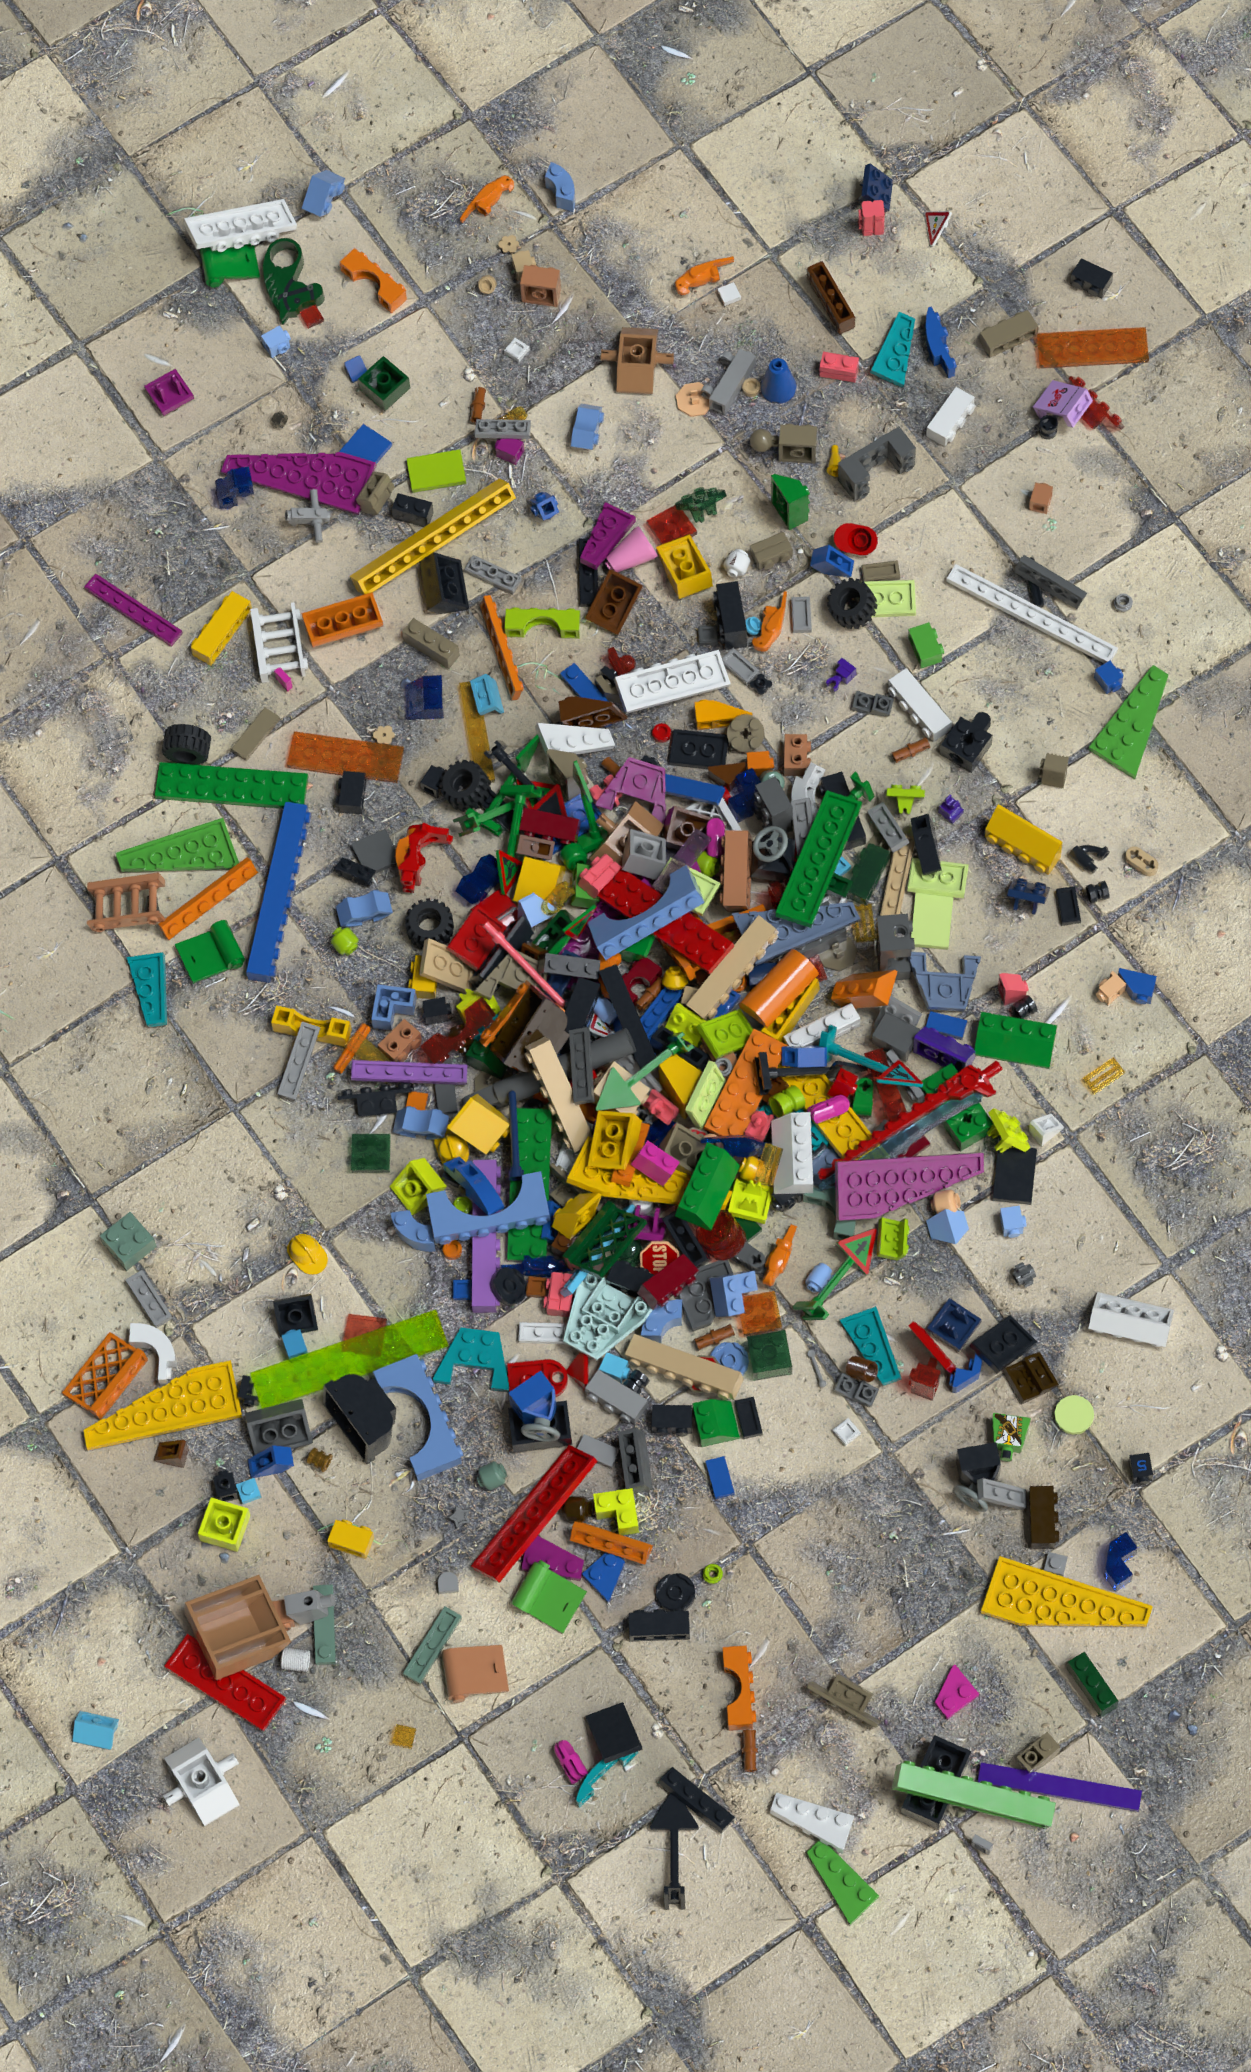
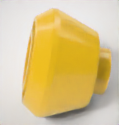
[662,966,688,990]

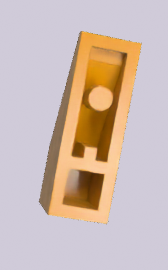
[694,699,753,730]

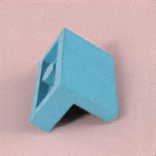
[470,674,504,715]
[73,1711,119,1750]

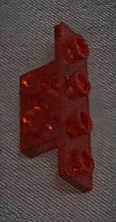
[1069,376,1125,429]

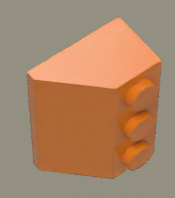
[831,970,898,1009]

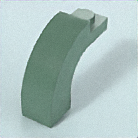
[803,1185,856,1240]

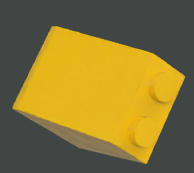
[513,857,566,906]
[658,1054,703,1119]
[447,1094,510,1154]

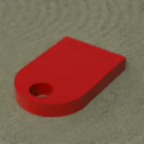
[507,1359,568,1397]

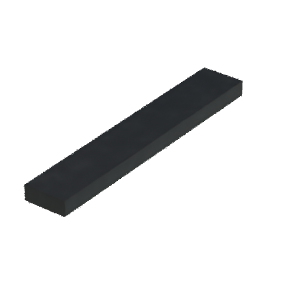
[599,964,656,1069]

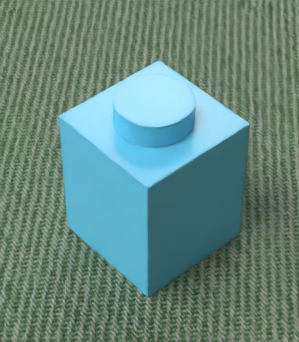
[599,1353,631,1383]

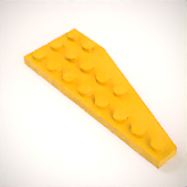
[567,1136,733,1210]
[83,1360,242,1450]
[981,1556,1153,1627]

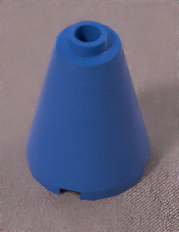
[760,358,797,404]

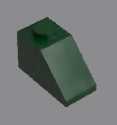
[466,1039,509,1080]

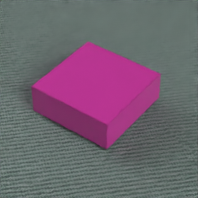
[274,667,292,692]

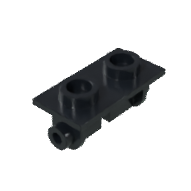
[334,857,376,887]

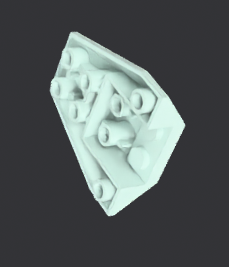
[563,1274,652,1361]

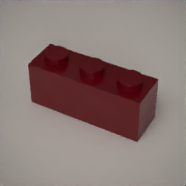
[519,808,581,845]
[637,1254,699,1310]

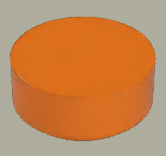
[442,1240,462,1260]

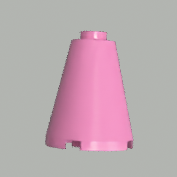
[605,526,658,572]

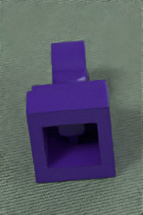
[826,658,857,692]
[938,794,964,824]

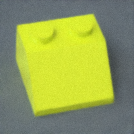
[390,1158,447,1215]

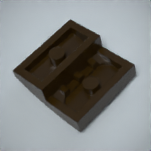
[1003,1351,1059,1404]

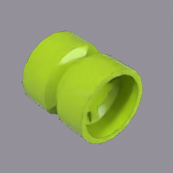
[769,1085,806,1118]

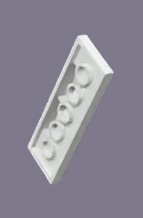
[183,199,297,252]
[614,650,731,714]

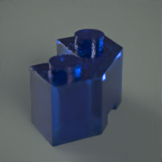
[215,466,254,509]
[728,768,761,823]
[455,854,500,904]
[1104,1532,1138,1592]

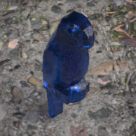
[700,1135,773,1162]
[501,1255,571,1277]

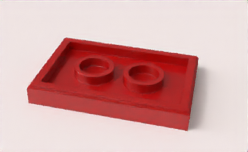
[446,905,507,971]
[908,1321,957,1374]

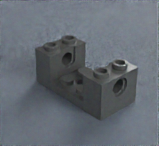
[838,426,916,502]
[876,913,915,980]

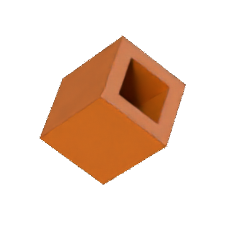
[747,751,774,777]

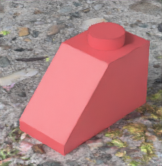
[998,973,1029,1006]

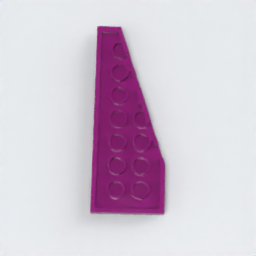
[221,452,377,515]
[835,1152,984,1221]

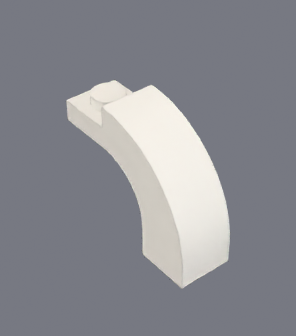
[792,762,825,822]
[129,1323,177,1386]

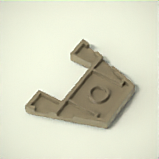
[474,950,546,1000]

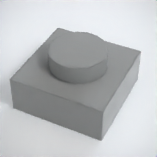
[1044,1552,1068,1576]

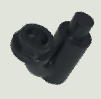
[1069,845,1110,873]

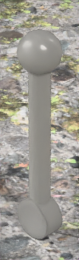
[807,1350,826,1387]

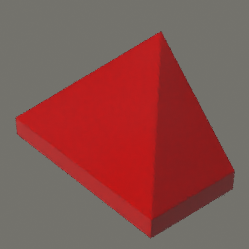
[566,1352,589,1390]

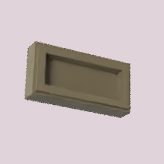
[861,560,901,582]

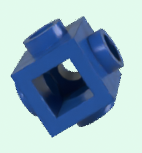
[530,492,559,521]

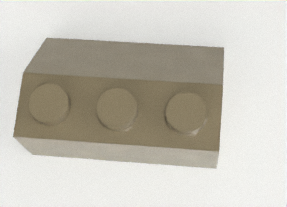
[546,749,589,801]
[658,1123,712,1176]

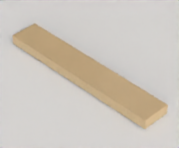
[880,835,915,936]

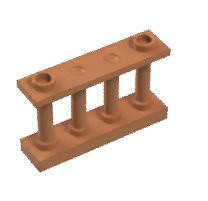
[87,872,165,932]

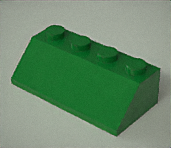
[974,1012,1057,1069]
[675,1142,740,1231]

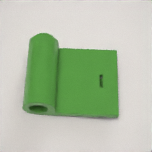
[511,1560,587,1633]

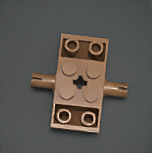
[601,327,674,394]
[589,801,664,867]

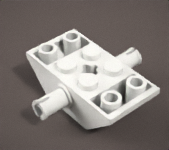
[163,1737,240,1826]

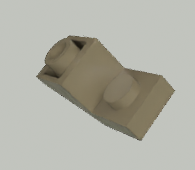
[595,675,622,703]

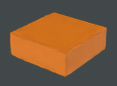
[406,1091,428,1110]

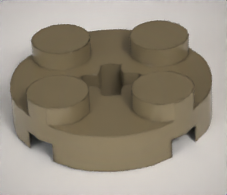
[727,714,765,752]

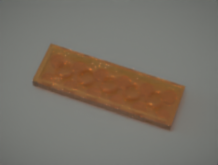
[1037,327,1149,369]
[287,731,404,783]

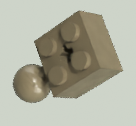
[750,423,817,464]

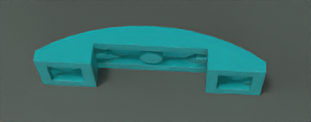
[576,1752,639,1808]

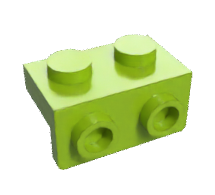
[877,1217,910,1261]

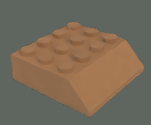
[185,1575,291,1680]

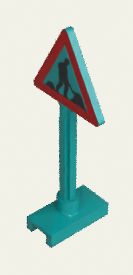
[819,1024,923,1087]

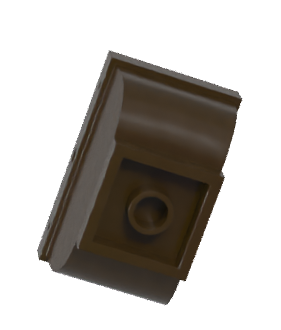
[489,984,570,1072]

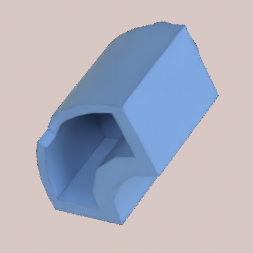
[545,162,575,212]
[571,404,604,450]
[336,890,393,927]
[393,1106,449,1140]
[391,1210,435,1252]
[641,1299,683,1343]

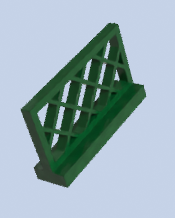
[562,1201,647,1279]

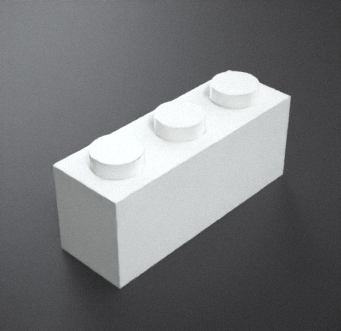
[926,387,975,446]

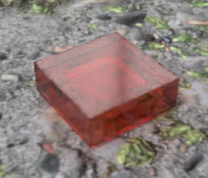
[299,304,324,329]

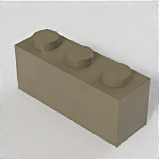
[980,310,1039,358]
[402,618,460,669]

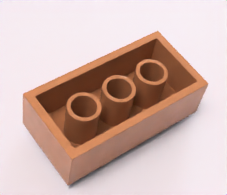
[720,830,752,912]

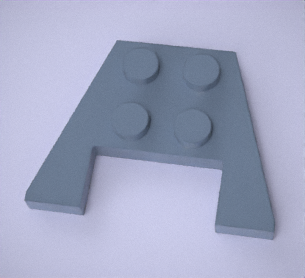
[907,952,981,1012]

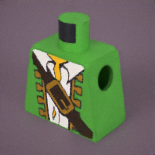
[992,1413,1031,1462]

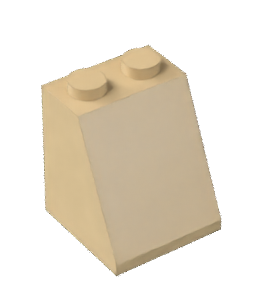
[591,1061,650,1115]

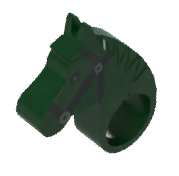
[263,238,325,325]

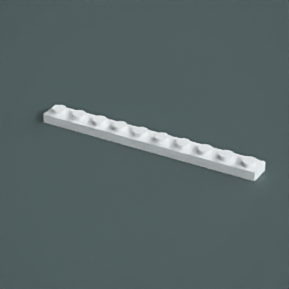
[946,564,1118,664]

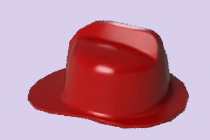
[834,523,878,555]

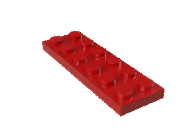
[164,1633,287,1732]

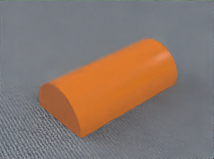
[301,592,383,648]
[739,949,819,1028]

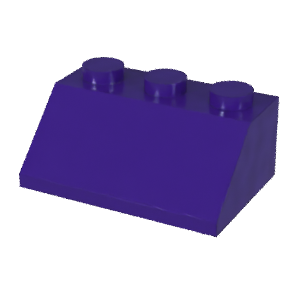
[913,1026,976,1072]

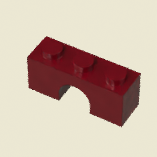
[608,958,662,1006]

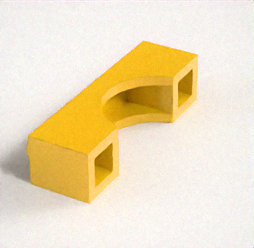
[271,1005,352,1047]

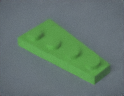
[807,1840,879,1926]

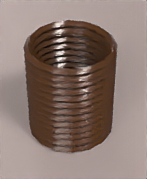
[846,1356,878,1382]

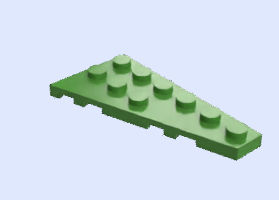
[1089,665,1169,779]
[116,818,239,872]

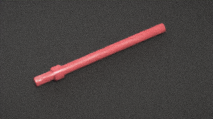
[483,922,566,1009]

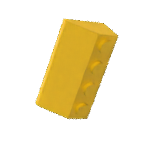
[985,804,1063,875]

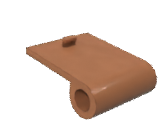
[442,1645,509,1703]

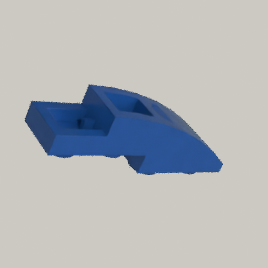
[925,306,957,378]
[443,1157,504,1216]

